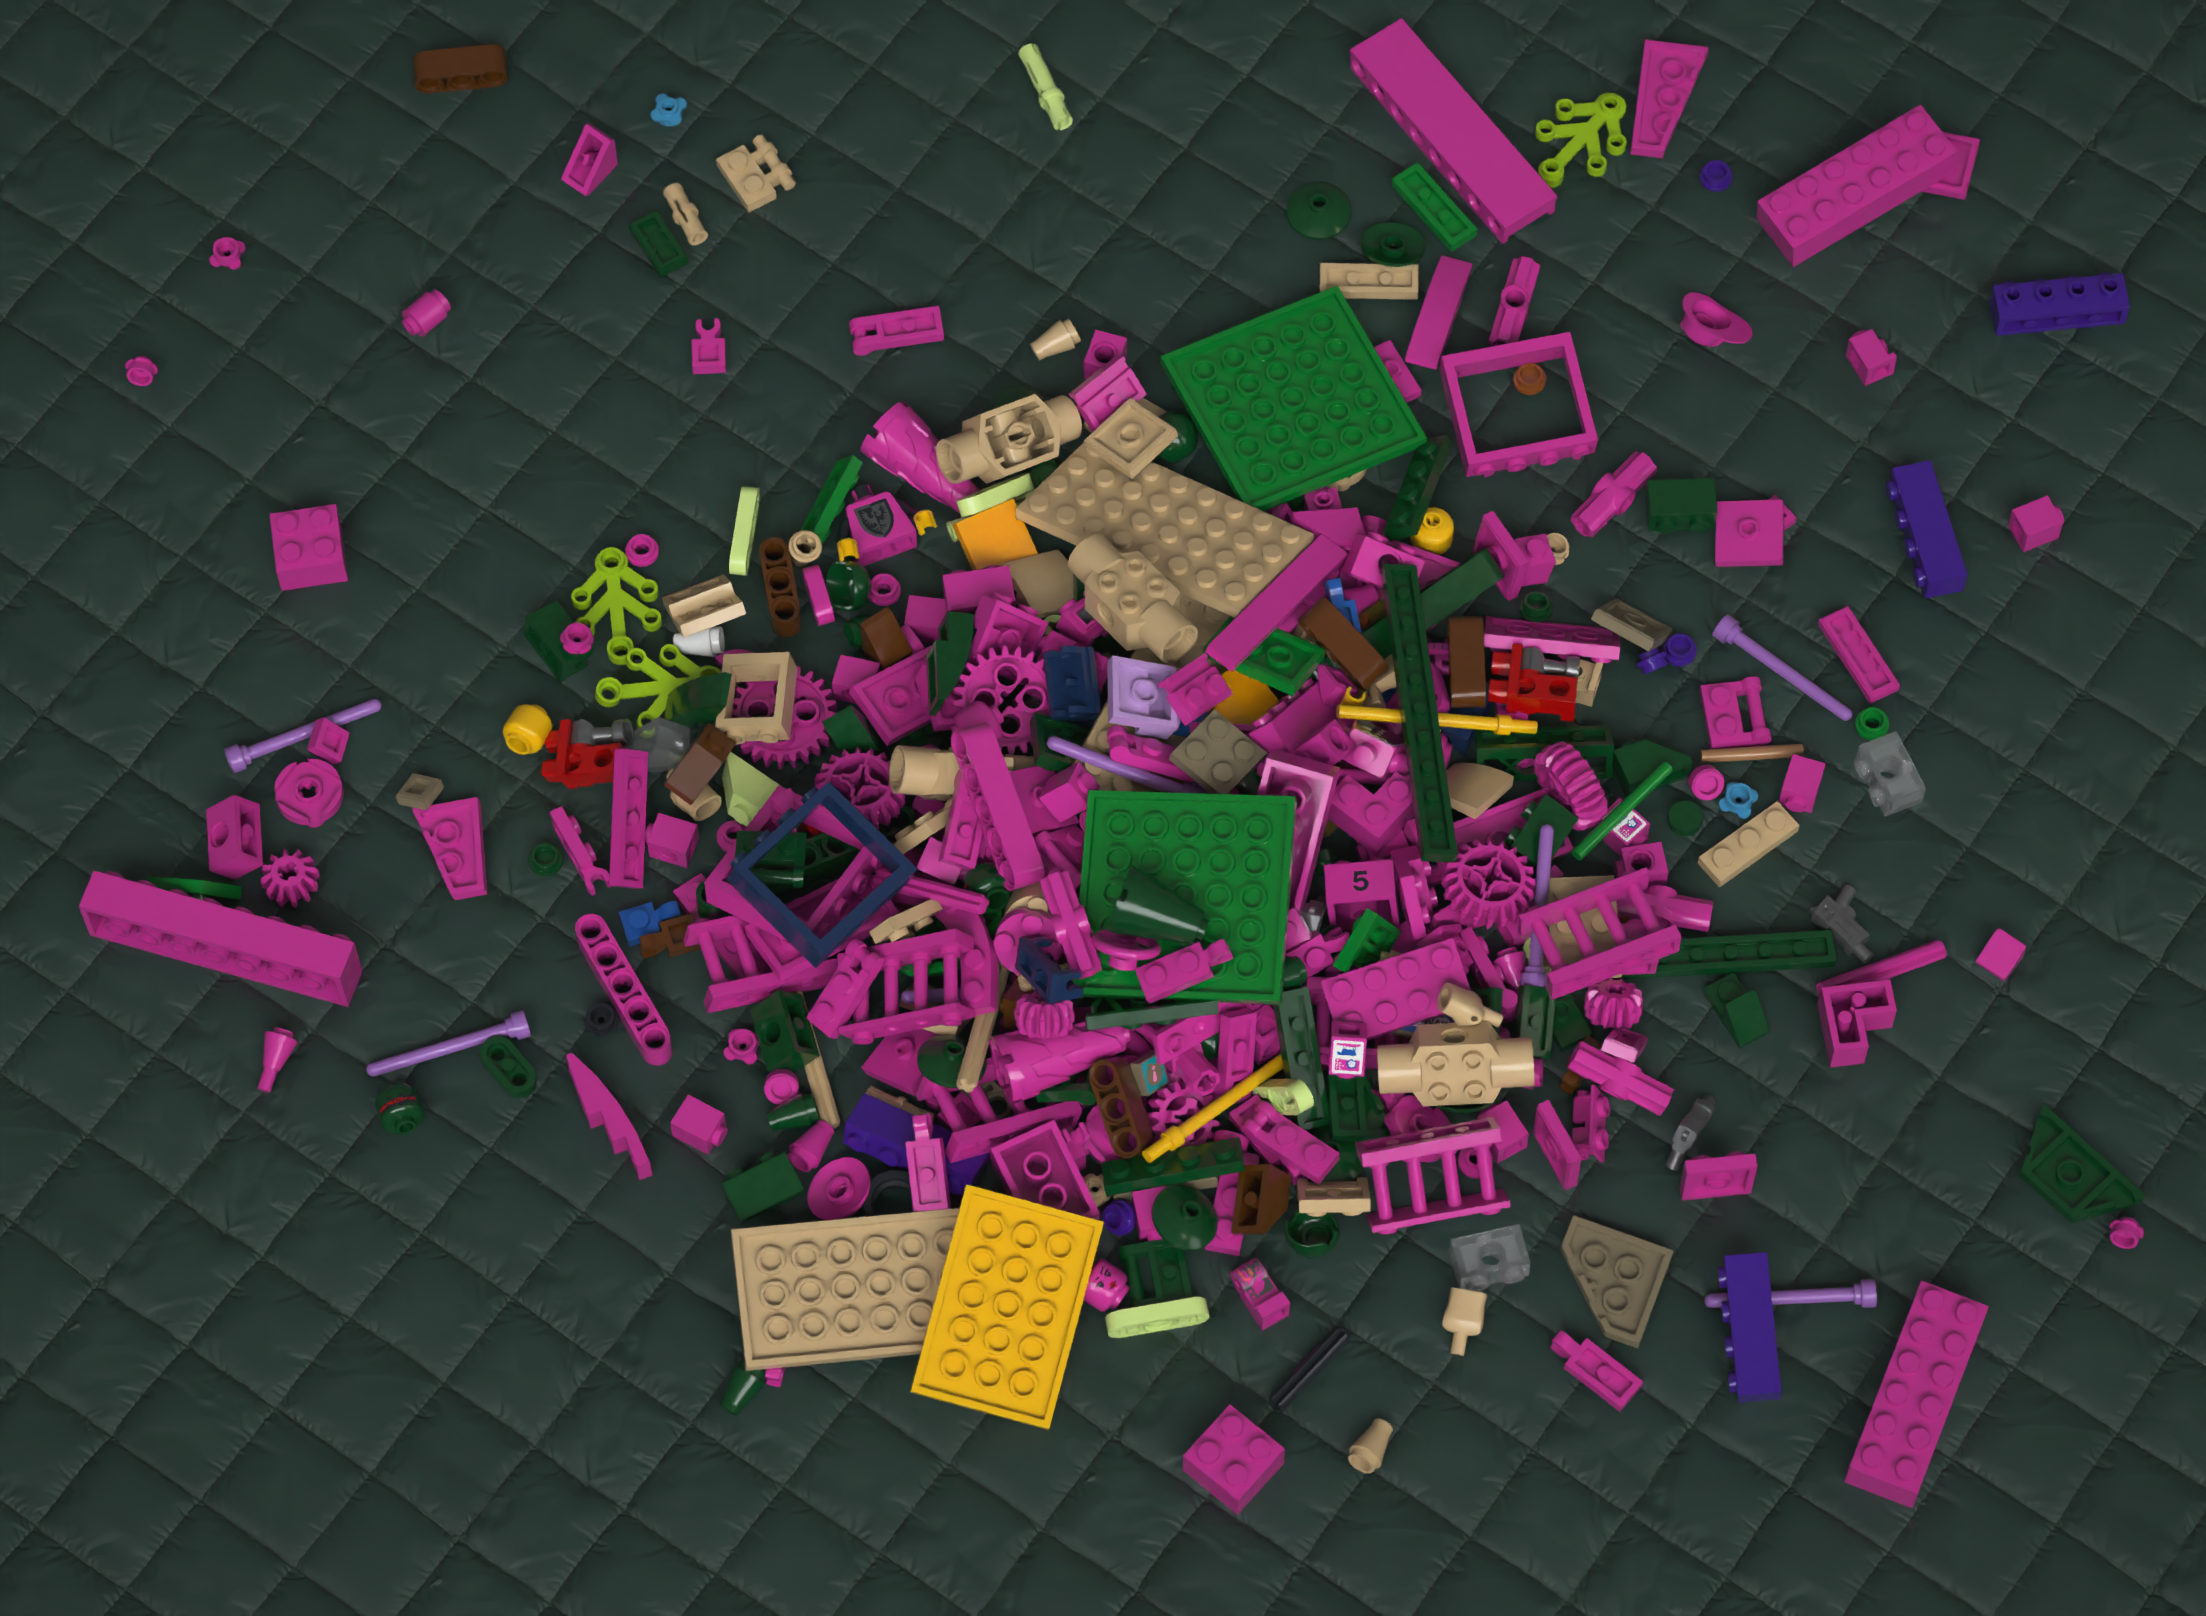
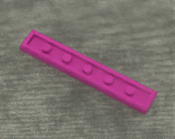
[1205,534,1348,672]

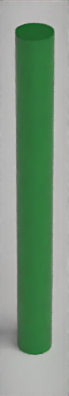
[1571,761,1673,861]

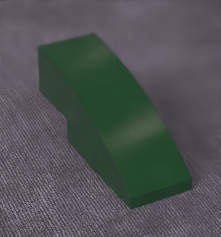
[926,611,974,716]
[662,672,732,732]

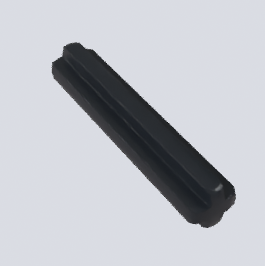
[1269,1326,1350,1412]

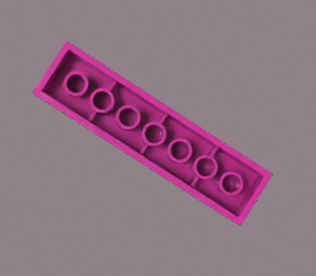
[79,871,362,1007]

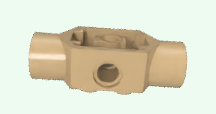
[936,394,1082,484]
[1068,534,1198,663]
[889,745,1037,801]
[1377,1021,1535,1106]

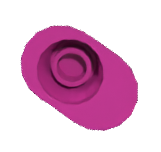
[1680,292,1753,347]

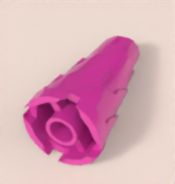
[860,401,980,514]
[989,1020,1131,1104]

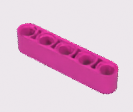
[951,722,1045,891]
[575,913,673,1066]

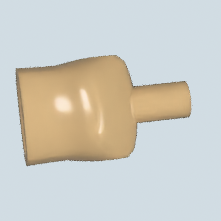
[667,768,722,821]
[1437,982,1503,1027]
[1442,1287,1487,1356]

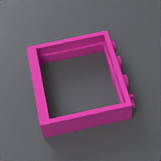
[1439,332,1598,478]
[704,785,882,941]

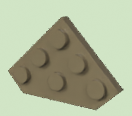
[1561,1215,1674,1349]

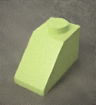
[722,752,781,827]

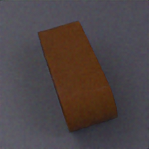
[413,44,508,93]
[759,537,801,637]
[1297,597,1389,692]
[1448,616,1486,708]
[1089,1056,1154,1158]

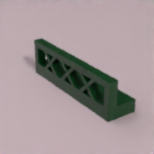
[1475,725,1614,781]

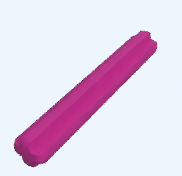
[873,868,989,915]
[1816,940,1947,996]

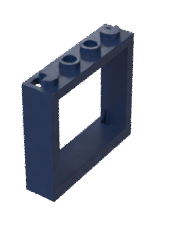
[727,781,917,968]

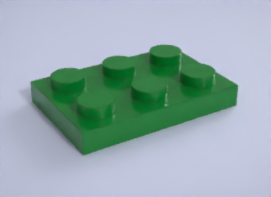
[1203,616,1326,696]

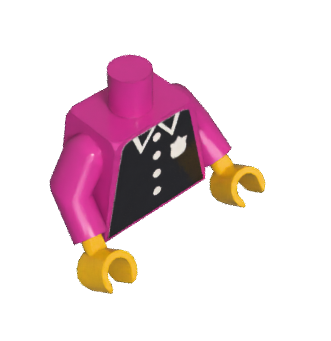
[1336,687,1441,778]

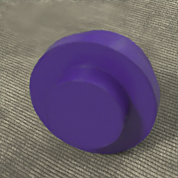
[1700,160,1732,192]
[1663,633,1697,667]
[1635,647,1668,675]
[1102,1200,1136,1235]

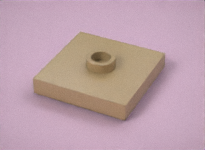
[1084,398,1178,479]

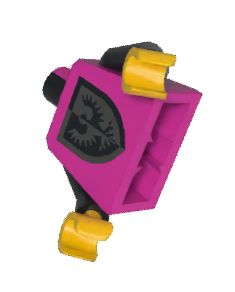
[836,484,937,566]

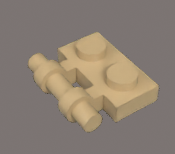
[716,135,796,213]

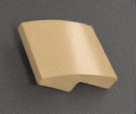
[1001,549,1074,619]
[662,574,746,638]
[1446,763,1514,819]

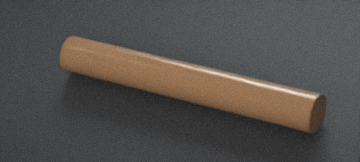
[1700,744,1804,763]

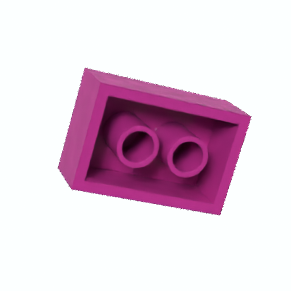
[990,1120,1100,1220]

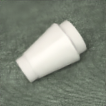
[673,626,725,657]

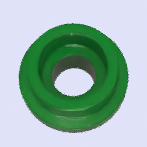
[1855,707,1889,741]

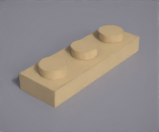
[1320,263,1418,300]
[1698,801,1799,888]

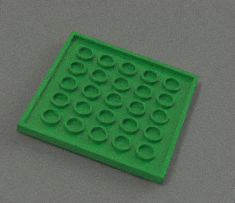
[1160,285,1427,511]
[1072,790,1297,1005]

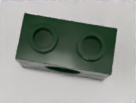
[750,990,820,1073]

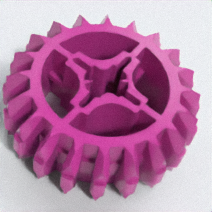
[1534,741,1608,832]
[815,746,905,830]
[1442,838,1536,929]

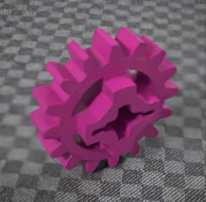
[1146,1082,1220,1149]

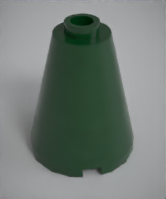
[1108,866,1209,945]

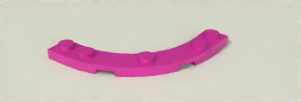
[872,872,998,1015]

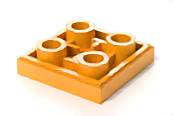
[952,498,1038,570]
[1208,670,1280,725]

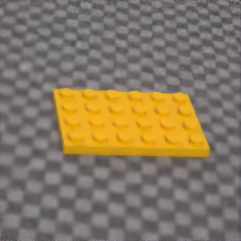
[910,1184,1104,1430]

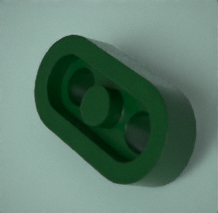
[480,1036,537,1098]

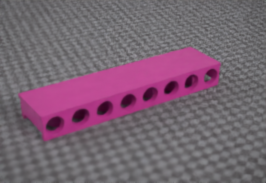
[1350,18,1557,244]

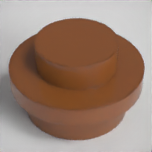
[1513,363,1546,395]

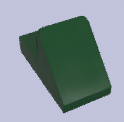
[1703,972,1770,1049]

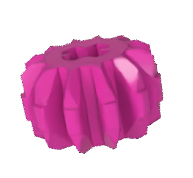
[260,848,320,908]
[1584,978,1643,1031]
[1015,991,1075,1040]

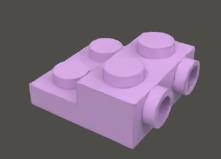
[1107,655,1181,740]

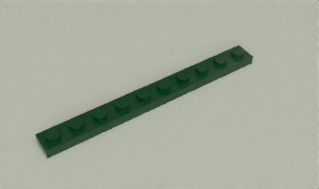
[1380,564,1458,862]

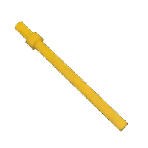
[1336,704,1538,736]
[1142,1054,1284,1163]

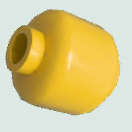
[1410,507,1454,555]
[502,704,553,755]

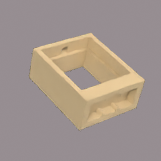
[715,652,798,744]

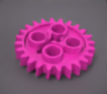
[952,645,1050,755]
[732,666,837,770]

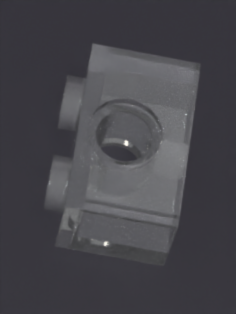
[1854,731,1926,816]
[1449,1224,1530,1291]

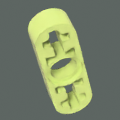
[956,473,1035,517]
[729,486,760,576]
[1252,1079,1314,1115]
[1105,1297,1210,1338]

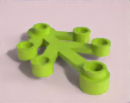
[1535,93,1627,188]
[571,547,662,665]
[595,644,721,734]

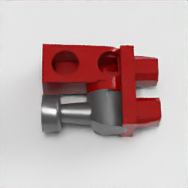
[1488,644,1580,722]
[541,719,634,789]

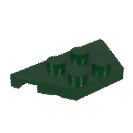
[1085,997,1219,1030]
[2019,1105,2145,1224]

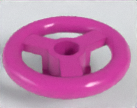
[1091,929,1161,971]

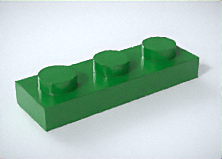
[1391,162,1477,252]
[800,455,863,543]

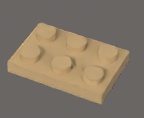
[1548,875,1622,978]

